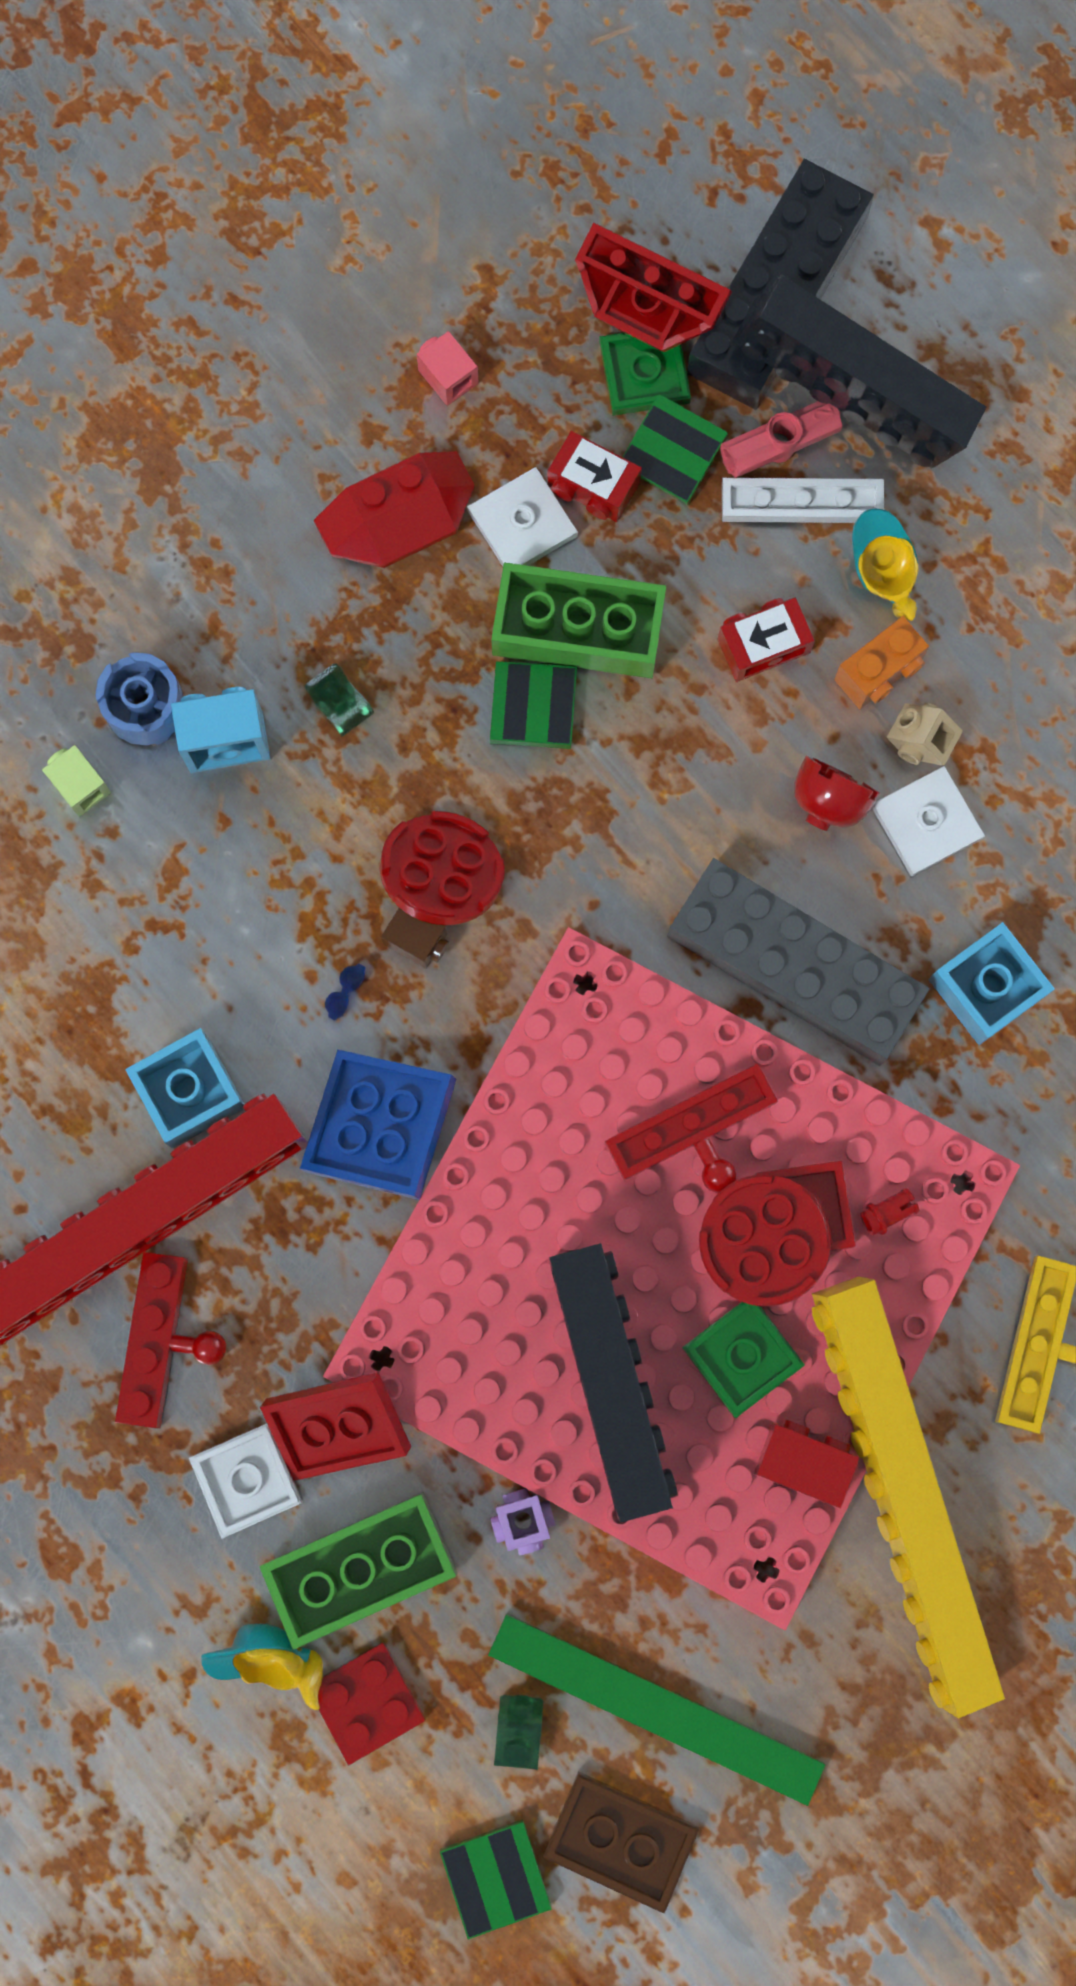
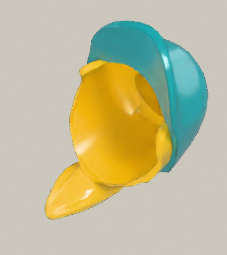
[852,508,919,621]
[201,1624,323,1710]

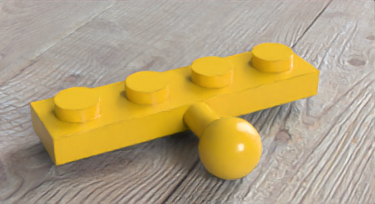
[995,1256,1076,1434]

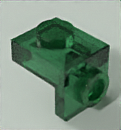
[304,663,374,737]
[494,1695,544,1770]

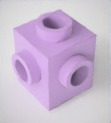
[490,1488,556,1555]

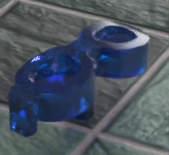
[325,964,366,1022]

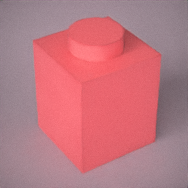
[417,331,479,406]

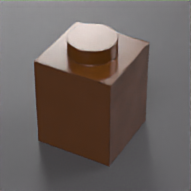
[381,908,449,969]

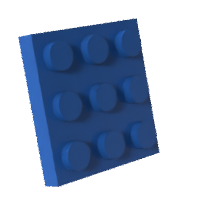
[300,1049,457,1200]

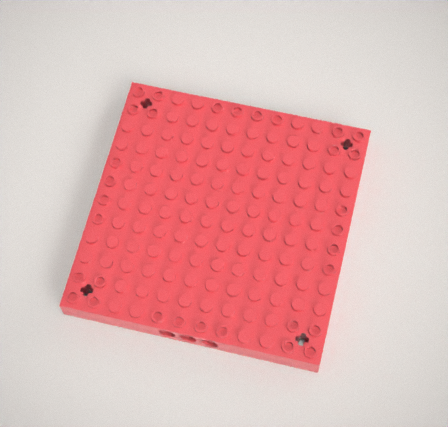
[323,927,1020,1631]

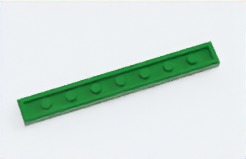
[488,1613,826,1806]

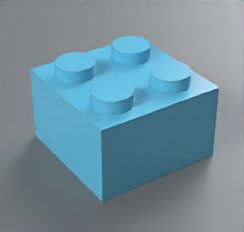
[171,687,271,773]
[928,922,1055,1045]
[125,1028,245,1148]

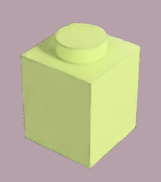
[42,745,112,817]

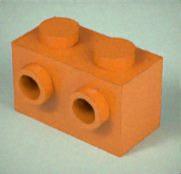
[834,616,929,710]

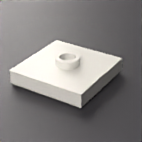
[467,467,578,566]
[872,766,985,877]
[189,1424,303,1539]

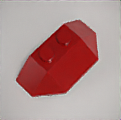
[575,222,732,352]
[314,451,475,568]

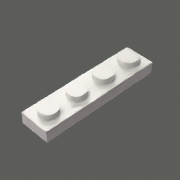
[722,478,884,523]

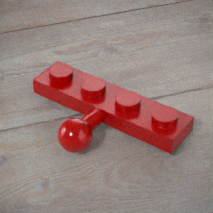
[604,1063,778,1193]
[115,1252,227,1428]

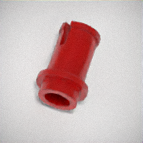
[860,1188,919,1235]

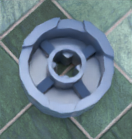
[95,652,184,745]

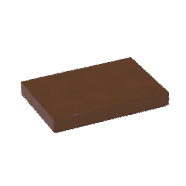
[543,1771,699,1914]

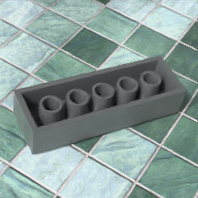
[667,858,930,1066]

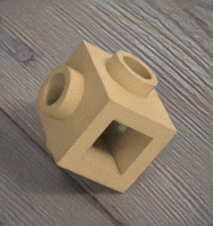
[886,703,963,766]

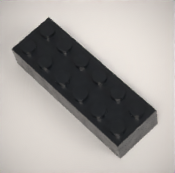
[687,158,874,410]
[732,275,987,468]
[549,1243,678,1523]

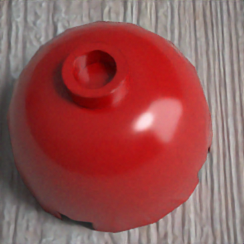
[794,756,880,831]

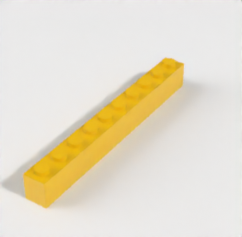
[812,1276,1005,1719]

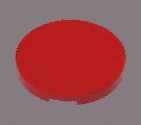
[380,811,505,925]
[699,1174,832,1306]

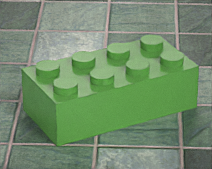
[491,562,666,679]
[259,1492,458,1650]

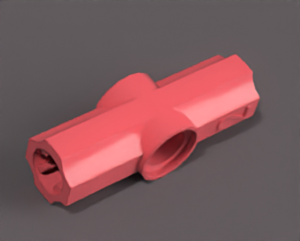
[720,401,843,478]

